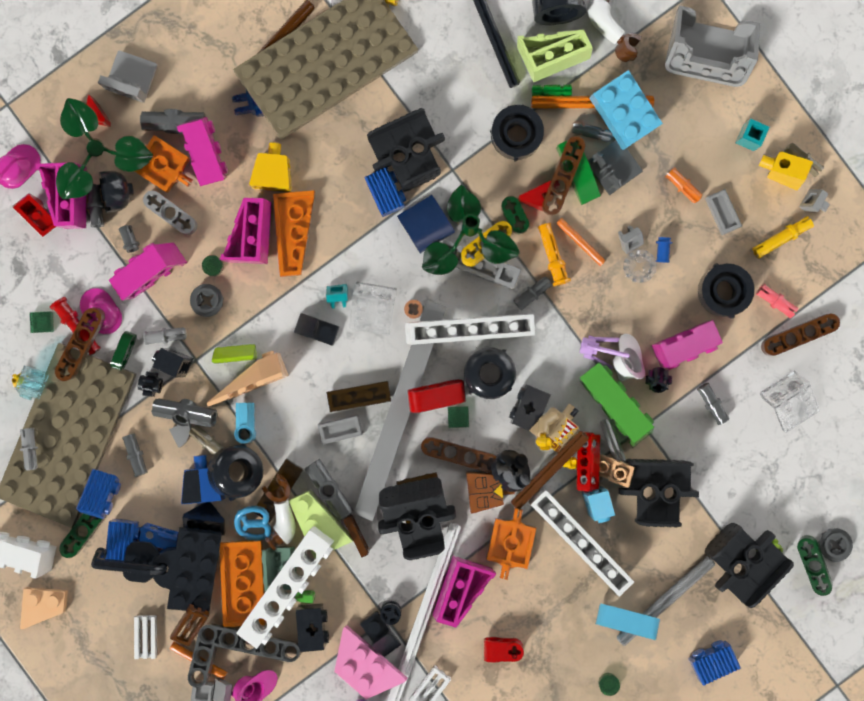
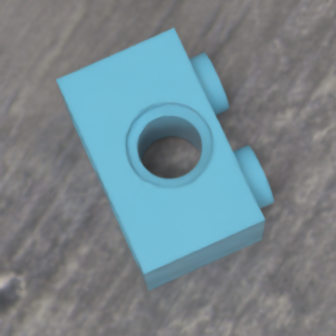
[582,486,615,523]

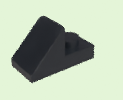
[294,313,340,346]
[360,611,401,657]

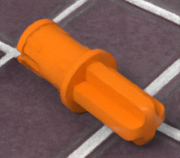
[665,167,703,203]

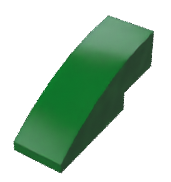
[556,141,600,205]

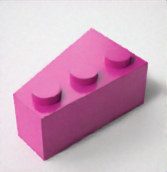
[177,117,228,186]
[219,198,272,264]
[109,242,187,301]
[433,556,496,628]

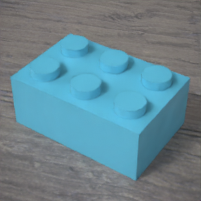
[589,70,663,150]

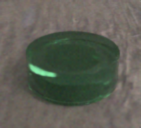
[202,255,224,276]
[598,673,620,696]

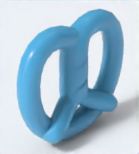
[234,506,271,540]

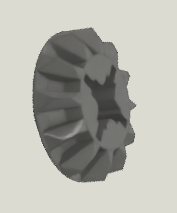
[190,284,224,317]
[818,528,853,562]

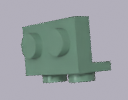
[262,546,296,592]

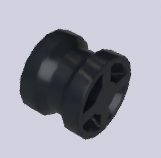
[380,600,402,625]

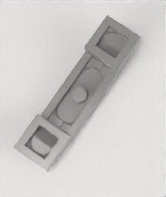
[443,239,521,289]

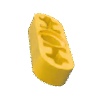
[461,221,512,267]

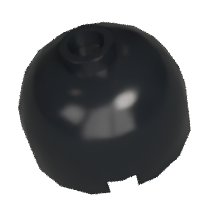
[99,171,134,213]

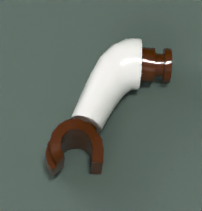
[587,0,642,62]
[262,474,296,550]

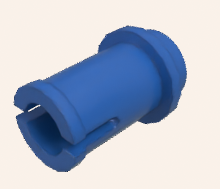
[656,237,673,263]

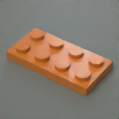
[220,540,266,627]

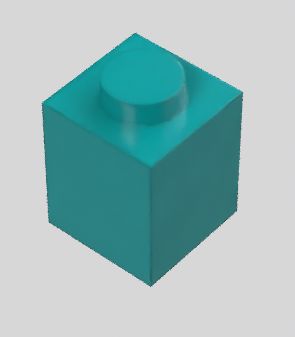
[735,119,770,151]

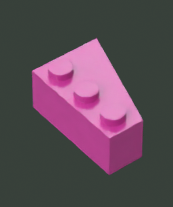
[35,162,87,229]
[651,320,723,370]

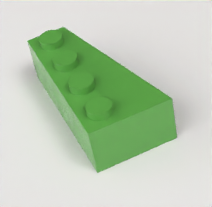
[580,362,654,448]

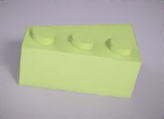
[517,30,593,83]
[289,489,353,558]

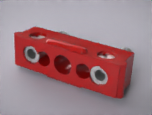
[577,432,604,492]

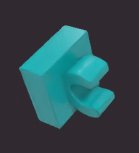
[326,284,348,309]

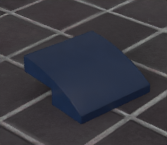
[397,195,455,254]

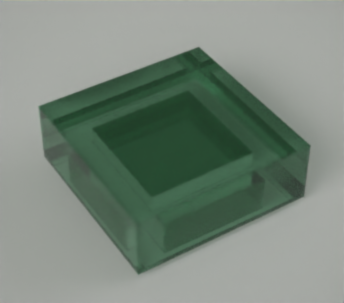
[30,311,54,333]
[448,406,469,428]

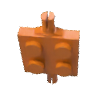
[134,135,193,193]
[486,508,537,580]

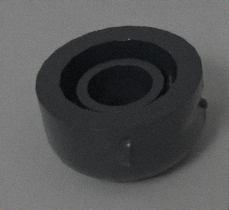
[532,0,586,26]
[490,104,544,162]
[698,263,755,319]
[464,347,516,399]
[207,444,264,501]

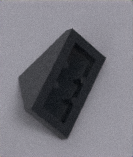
[182,502,226,536]

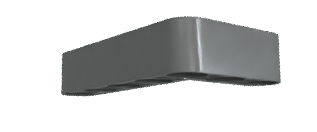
[187,624,301,688]

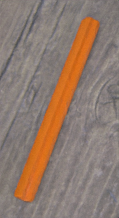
[531,96,654,108]

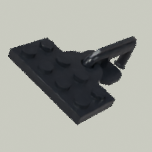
[91,527,222,612]

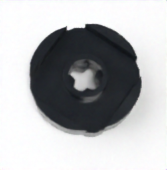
[491,450,530,492]

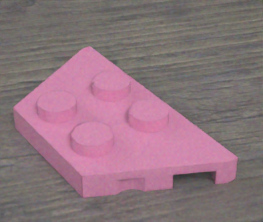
[334,625,408,699]

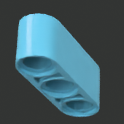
[595,603,660,640]

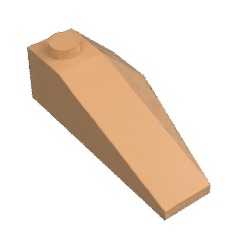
[207,351,289,407]

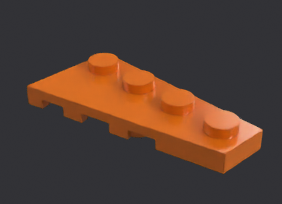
[273,190,315,277]

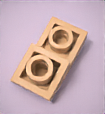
[599,454,635,488]

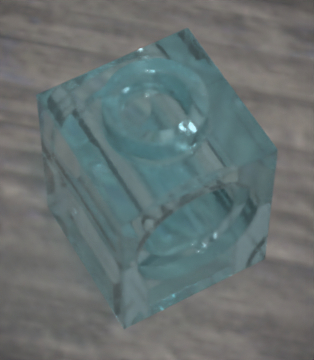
[15,365,48,400]

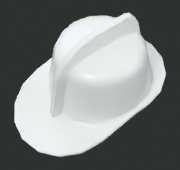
[613,334,645,381]

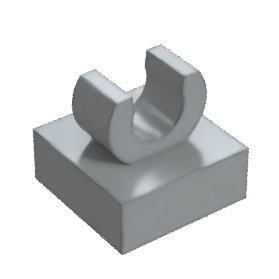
[799,189,830,212]
[618,225,644,254]

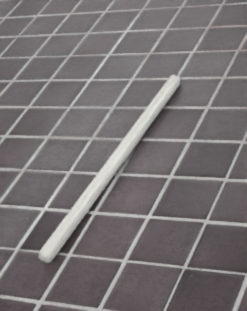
[387,523,461,701]

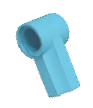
[234,403,256,444]

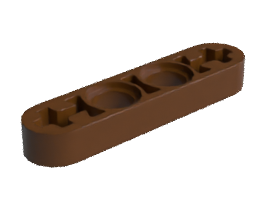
[542,136,585,215]
[55,307,105,381]
[761,313,840,356]
[421,437,497,473]

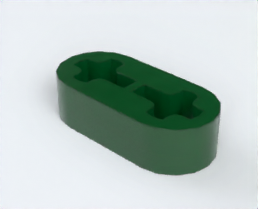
[501,196,529,235]
[110,331,137,371]

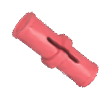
[756,284,798,318]

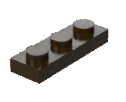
[326,381,392,412]
[253,458,304,523]

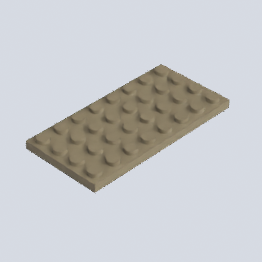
[233,0,418,140]
[0,343,137,528]

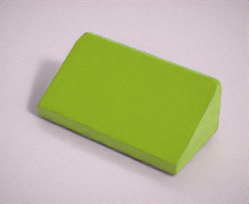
[212,344,257,364]

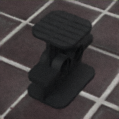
[367,108,445,191]
[619,459,699,528]
[378,477,456,560]
[705,523,794,608]

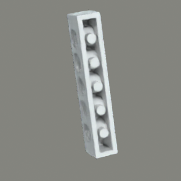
[405,314,535,345]
[528,487,634,597]
[236,526,334,649]

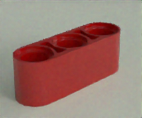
[407,379,466,413]

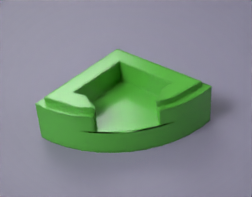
[294,590,315,603]

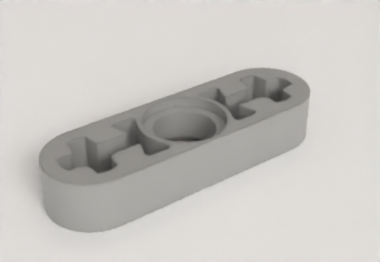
[143,191,197,235]

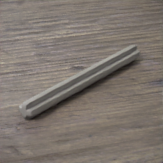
[617,556,715,646]

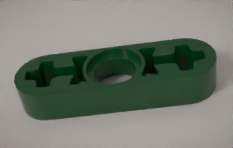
[59,513,106,558]
[797,535,833,596]

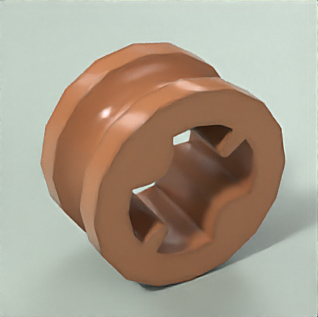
[404,300,423,319]

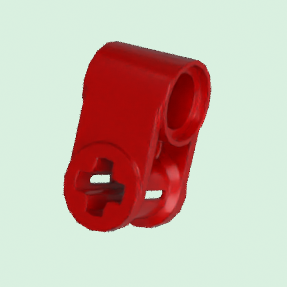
[484,637,524,663]

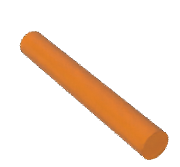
[556,218,606,266]
[169,642,228,680]

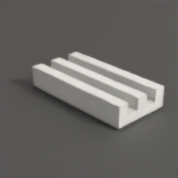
[134,615,157,659]
[409,665,451,701]

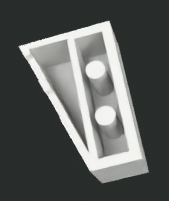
[0,532,57,579]

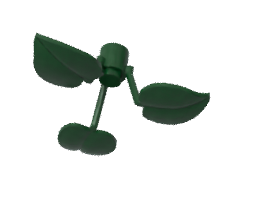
[56,98,153,199]
[422,185,520,275]

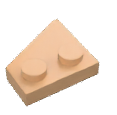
[20,587,68,629]

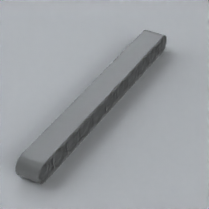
[353,300,446,521]

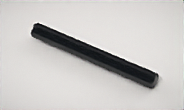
[473,0,520,88]

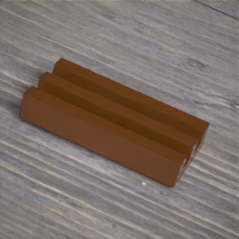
[343,514,370,558]
[170,604,209,646]

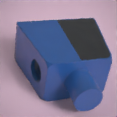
[181,455,225,504]

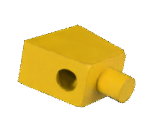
[249,142,292,192]
[759,151,813,191]

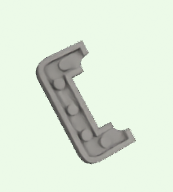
[665,5,760,87]

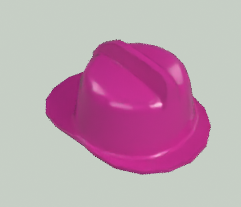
[0,144,41,189]
[80,288,122,334]
[231,670,278,701]

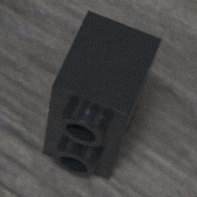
[152,348,194,378]
[509,385,551,431]
[296,603,329,652]

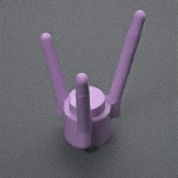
[579,335,630,370]

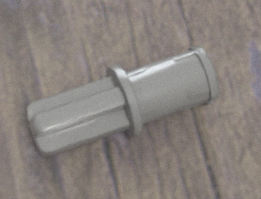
[143,327,187,345]
[20,428,38,471]

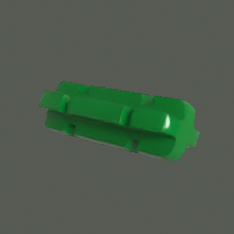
[531,85,572,97]

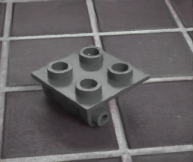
[588,141,643,196]

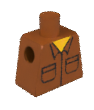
[466,471,515,514]

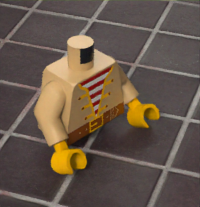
[529,403,579,469]

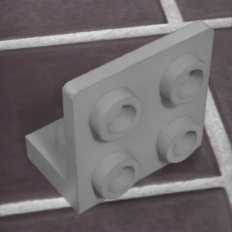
[98,50,157,103]

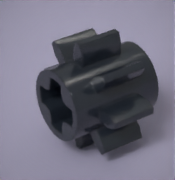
[645,367,672,393]
[138,371,163,397]

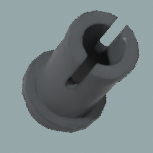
[118,225,140,253]

